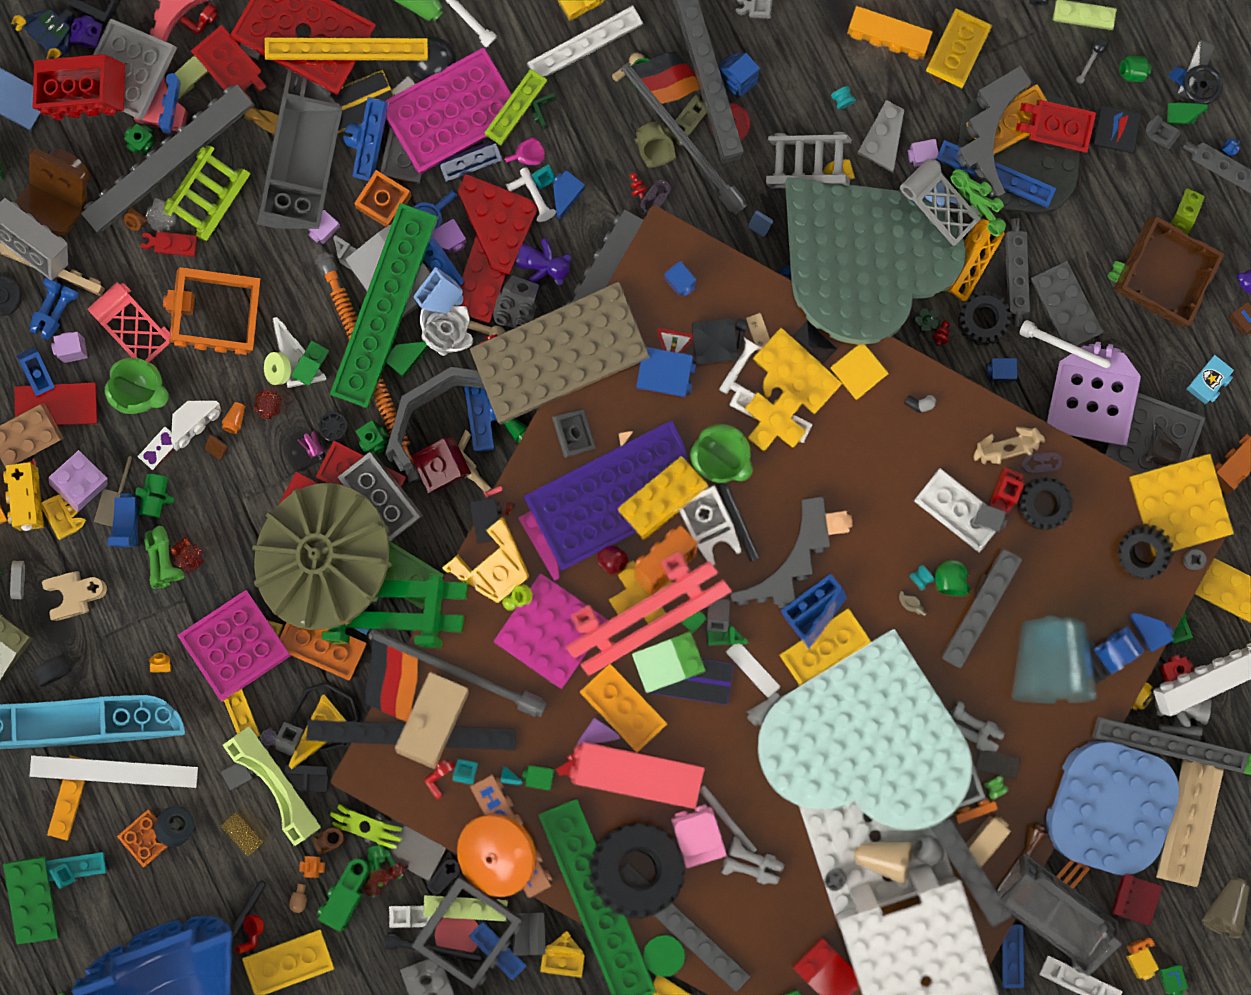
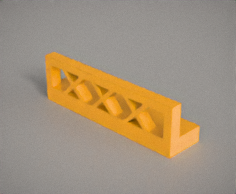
[945,219,1005,302]

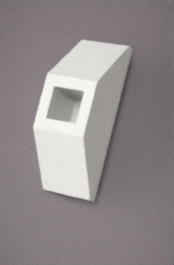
[171,401,222,451]

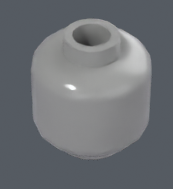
[913,835,944,865]

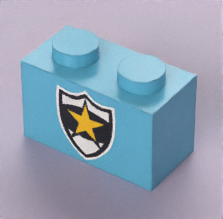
[1187,355,1234,404]

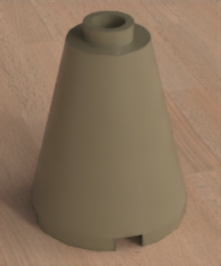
[1202,878,1249,938]

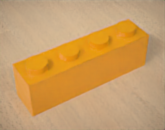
[848,6,933,59]

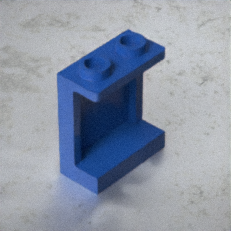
[636,347,696,398]

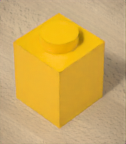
[1126,947,1159,980]

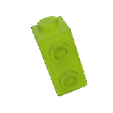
[1170,188,1204,235]

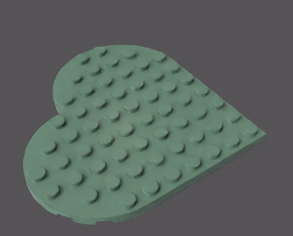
[785,177,965,344]

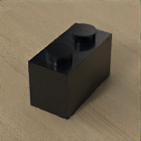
[470,498,502,544]

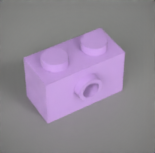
[52,332,88,363]

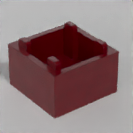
[411,437,471,493]

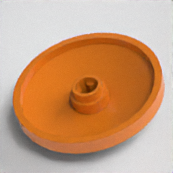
[457,814,536,897]

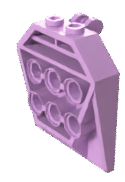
[1047,342,1141,447]

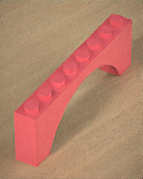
[134,0,208,131]

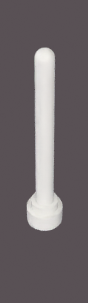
[446,0,497,47]
[1020,320,1111,368]

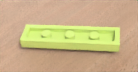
[423,895,507,921]

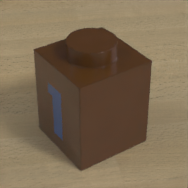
[1228,302,1251,336]

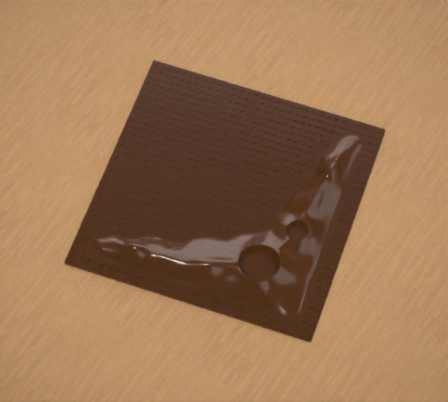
[331,205,1226,995]

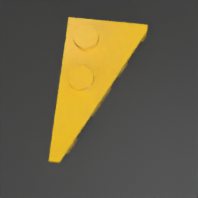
[289,695,346,769]

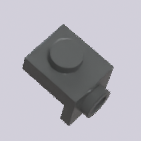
[1146,115,1181,149]

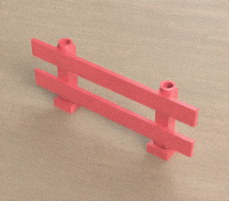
[566,551,732,676]

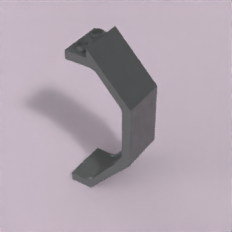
[386,367,485,475]

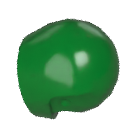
[935,560,971,596]

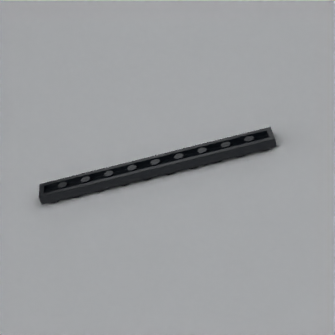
[307,719,516,750]

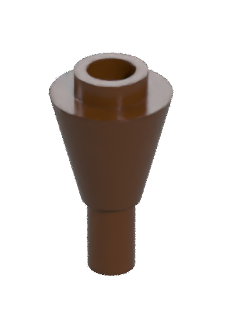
[1022,822,1048,857]

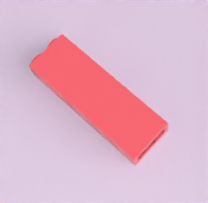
[569,741,704,809]

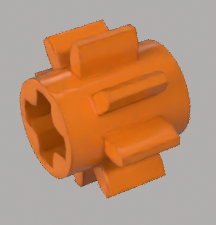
[299,856,325,878]

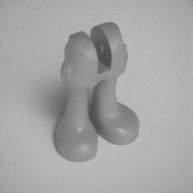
[949,701,1005,752]
[721,837,784,884]

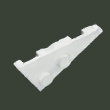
[273,317,326,388]

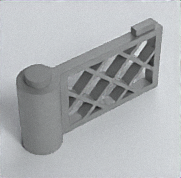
[900,159,981,246]

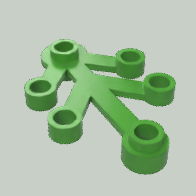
[951,169,1006,237]

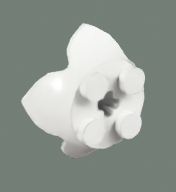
[420,306,473,356]

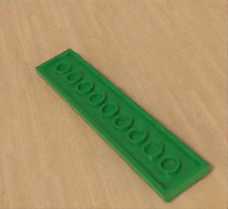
[330,203,439,409]
[538,799,656,995]

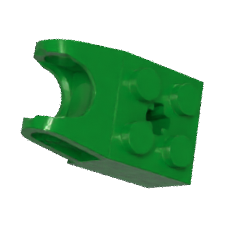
[317,859,370,932]

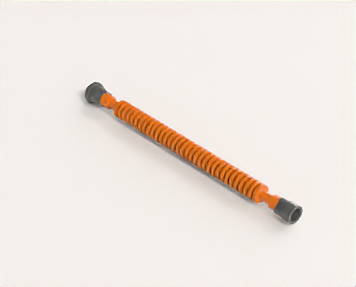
[315,252,421,483]

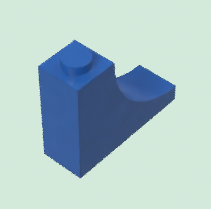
[108,494,138,547]

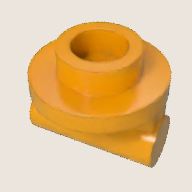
[149,653,171,672]

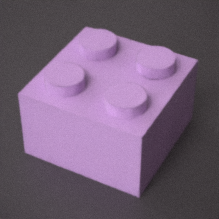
[49,450,107,512]

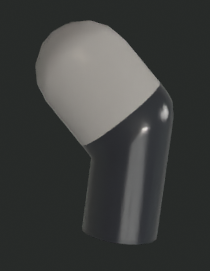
[904,395,936,413]

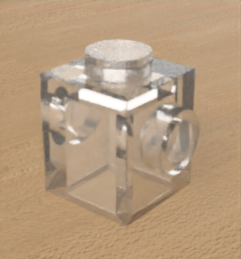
[146,198,177,232]

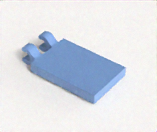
[0,68,41,131]

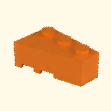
[1214,434,1251,494]

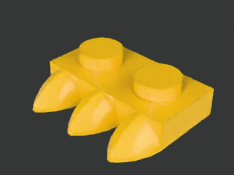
[40,495,86,540]

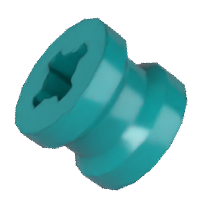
[831,86,856,110]
[909,565,935,591]

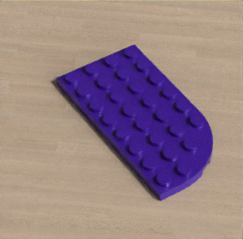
[523,420,688,570]

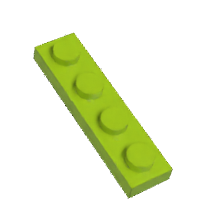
[485,69,547,145]

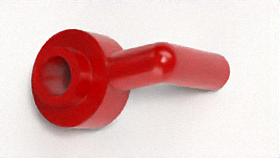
[179,3,218,35]
[424,760,455,800]
[235,914,264,954]

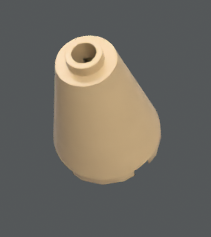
[853,842,913,884]

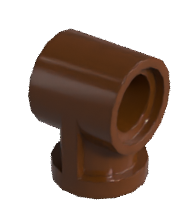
[312,828,345,855]

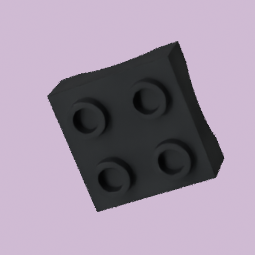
[692,318,738,365]

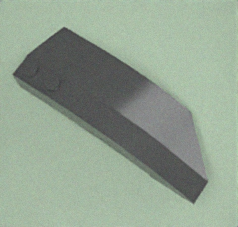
[257,69,343,229]

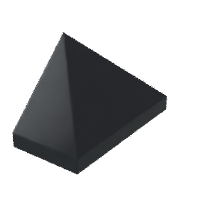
[793,321,837,364]

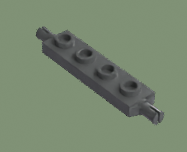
[1183,141,1251,194]
[1005,218,1030,327]

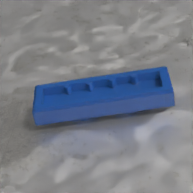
[469,921,527,980]

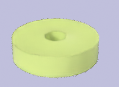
[264,352,291,385]

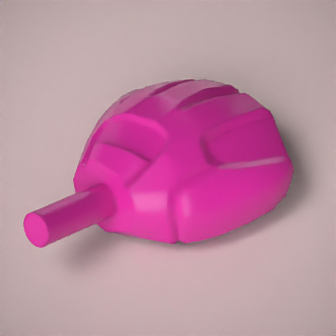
[505,137,545,165]

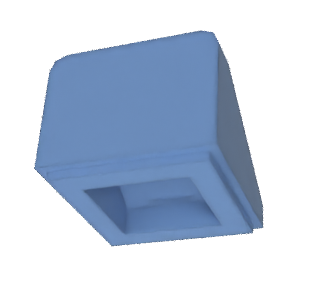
[748,211,773,237]

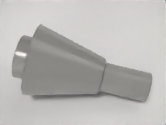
[747,692,781,726]

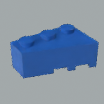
[718,53,760,98]
[781,574,847,649]

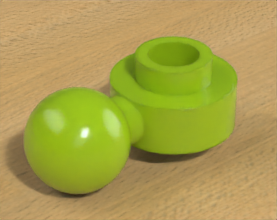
[502,585,532,610]

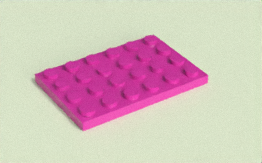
[386,48,524,174]

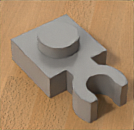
[736,0,772,18]

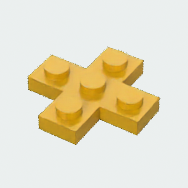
[744,389,806,451]
[609,561,672,624]

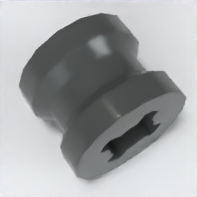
[1183,549,1206,570]
[824,868,846,891]

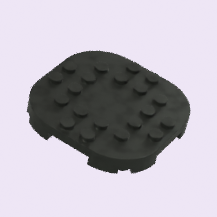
[955,93,1080,215]

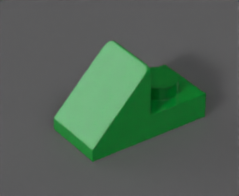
[291,340,329,386]

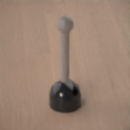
[1077,37,1109,84]

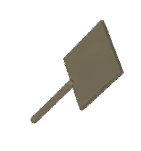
[94,456,136,527]

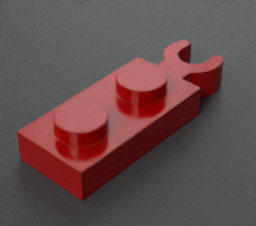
[141,232,198,257]

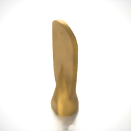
[244,107,278,134]

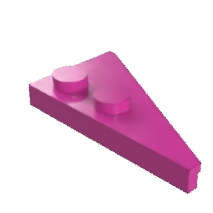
[518,511,559,581]

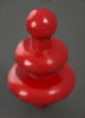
[630,172,648,199]
[932,321,950,346]

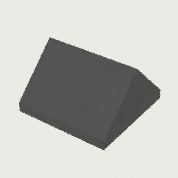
[552,409,596,459]

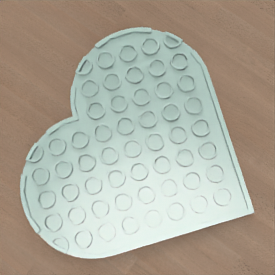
[758,629,972,830]

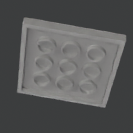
[93,19,177,121]

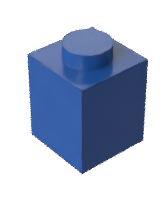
[987,358,1017,382]

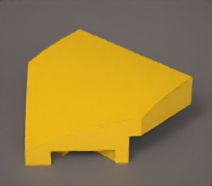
[541,931,585,978]

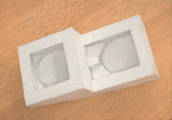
[389,906,431,927]

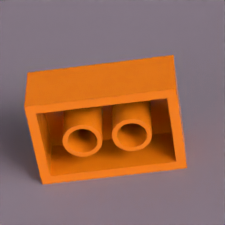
[634,526,698,596]

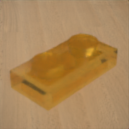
[221,812,264,857]

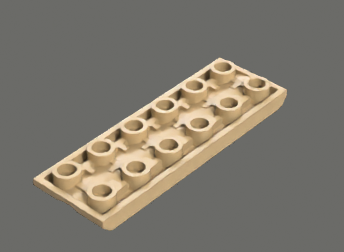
[1156,759,1223,887]

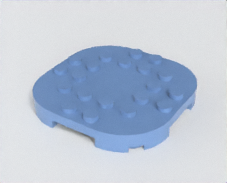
[1046,739,1179,875]

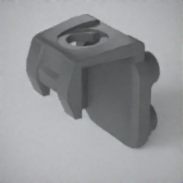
[493,276,539,329]

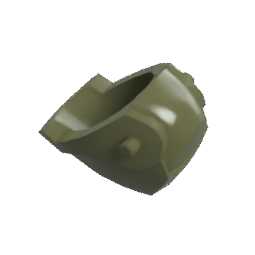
[635,121,676,168]

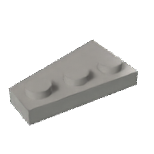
[857,100,904,172]

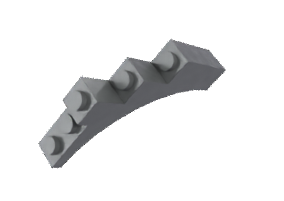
[957,66,1032,199]
[730,497,830,608]

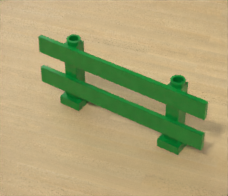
[321,575,469,648]

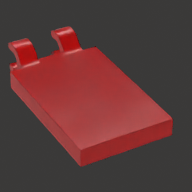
[191,25,266,100]
[1015,100,1096,152]

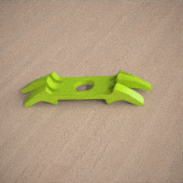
[330,804,403,849]

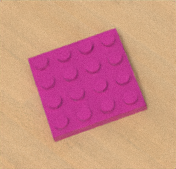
[493,573,609,689]
[177,590,290,702]

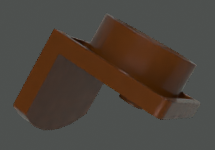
[15,148,90,236]

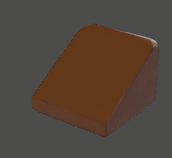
[205,435,229,460]

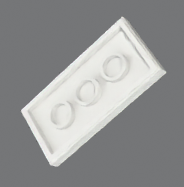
[914,468,995,552]

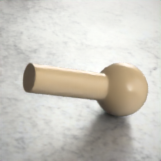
[612,53,644,81]
[468,321,505,336]

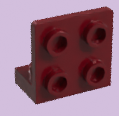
[1111,874,1162,926]

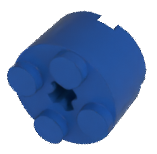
[1093,626,1144,674]

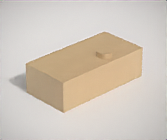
[395,673,469,769]

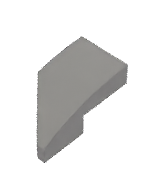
[334,236,357,271]

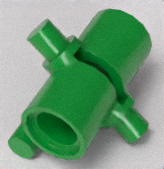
[135,474,174,518]

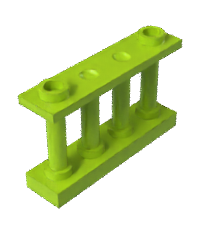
[162,146,250,241]

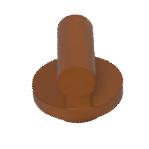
[124,208,148,230]

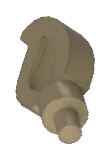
[899,592,927,616]

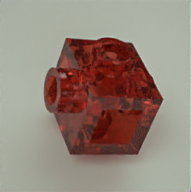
[170,537,204,574]

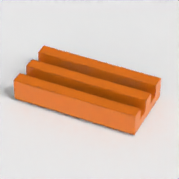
[1056,859,1090,889]
[1126,937,1154,954]

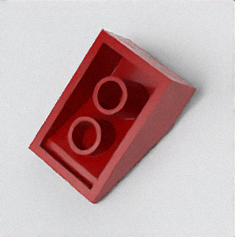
[792,936,860,995]

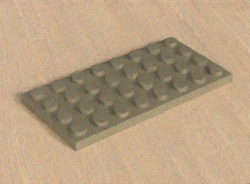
[470,282,650,424]

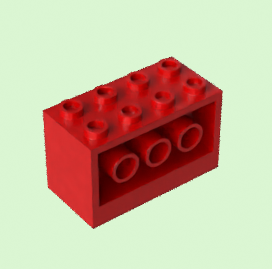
[32,54,125,120]

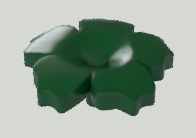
[915,308,939,333]

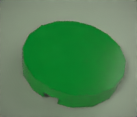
[643,935,685,977]

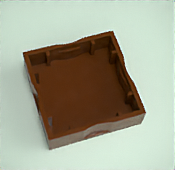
[1113,216,1224,327]

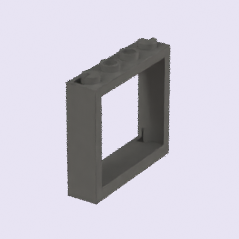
[412,875,523,989]

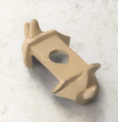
[974,427,1045,464]

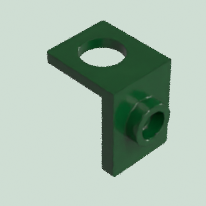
[531,93,556,130]

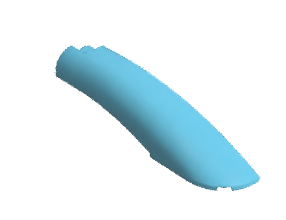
[0,695,185,749]

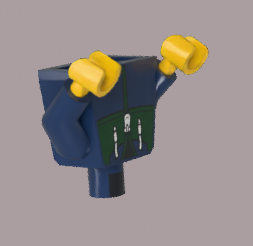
[11,8,75,59]

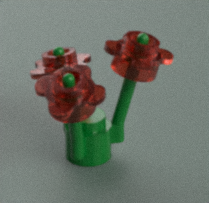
[363,845,408,897]

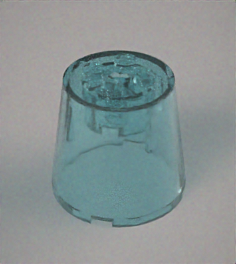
[1012,616,1097,703]

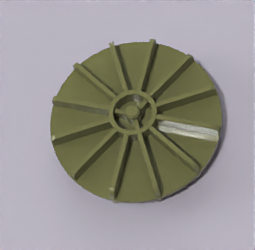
[252,483,392,630]

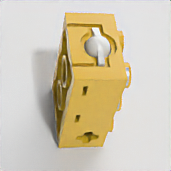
[3,463,44,531]

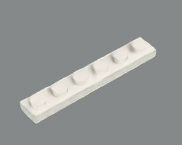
[528,6,643,78]

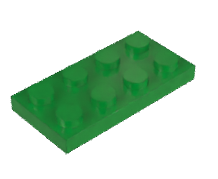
[3,856,59,944]

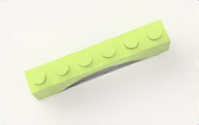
[223,727,321,846]

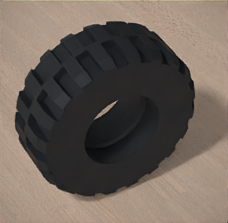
[589,822,686,919]

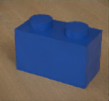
[664,261,696,297]

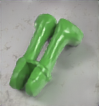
[144,526,184,589]

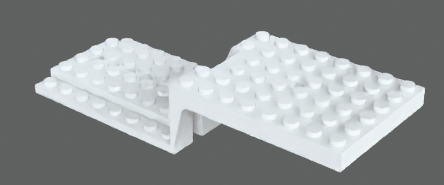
[799,801,998,995]

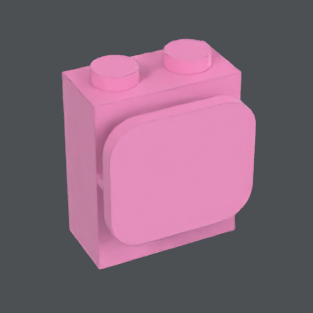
[672,804,727,868]

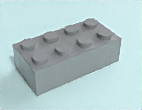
[0,198,68,281]
[338,452,423,542]

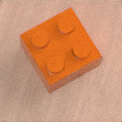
[354,170,412,227]

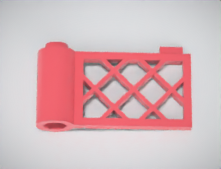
[87,282,171,362]

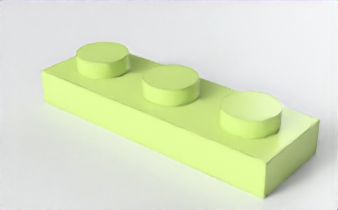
[1053,0,1116,30]

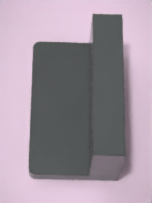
[513,913,546,956]

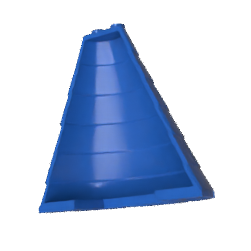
[72,916,232,995]

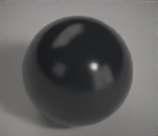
[409,37,457,81]

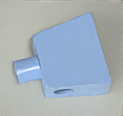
[413,267,463,313]

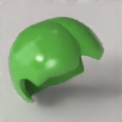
[105,357,169,414]
[690,424,753,483]

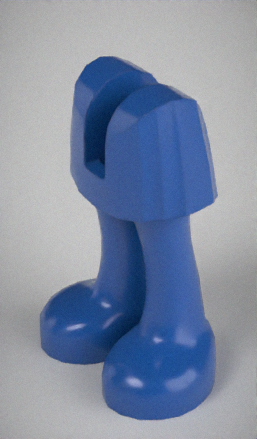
[29,277,79,340]

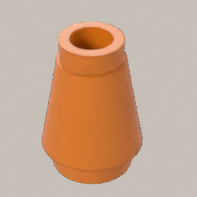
[222,402,245,434]

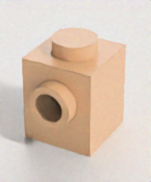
[825,511,852,535]

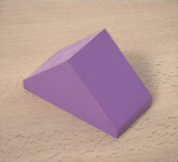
[578,718,620,745]

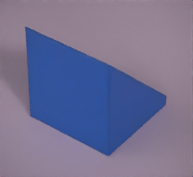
[1168,67,1187,87]

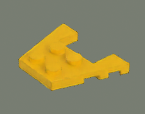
[443,517,529,603]

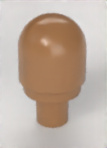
[289,883,307,913]

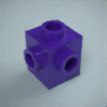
[70,16,102,48]

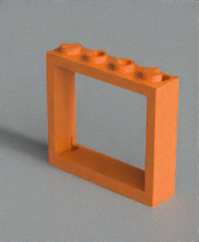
[169,267,260,355]

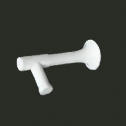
[506,167,556,222]
[719,338,762,394]

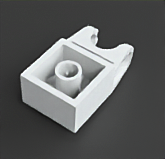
[680,484,741,566]

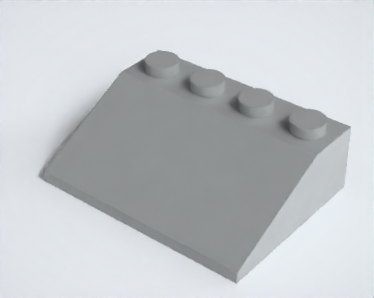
[345,224,430,318]

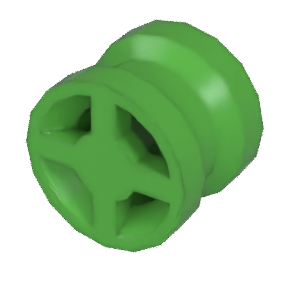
[1107,261,1125,282]
[983,775,1009,799]

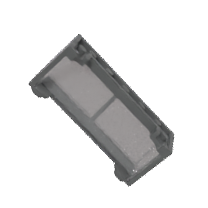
[996,853,1122,977]

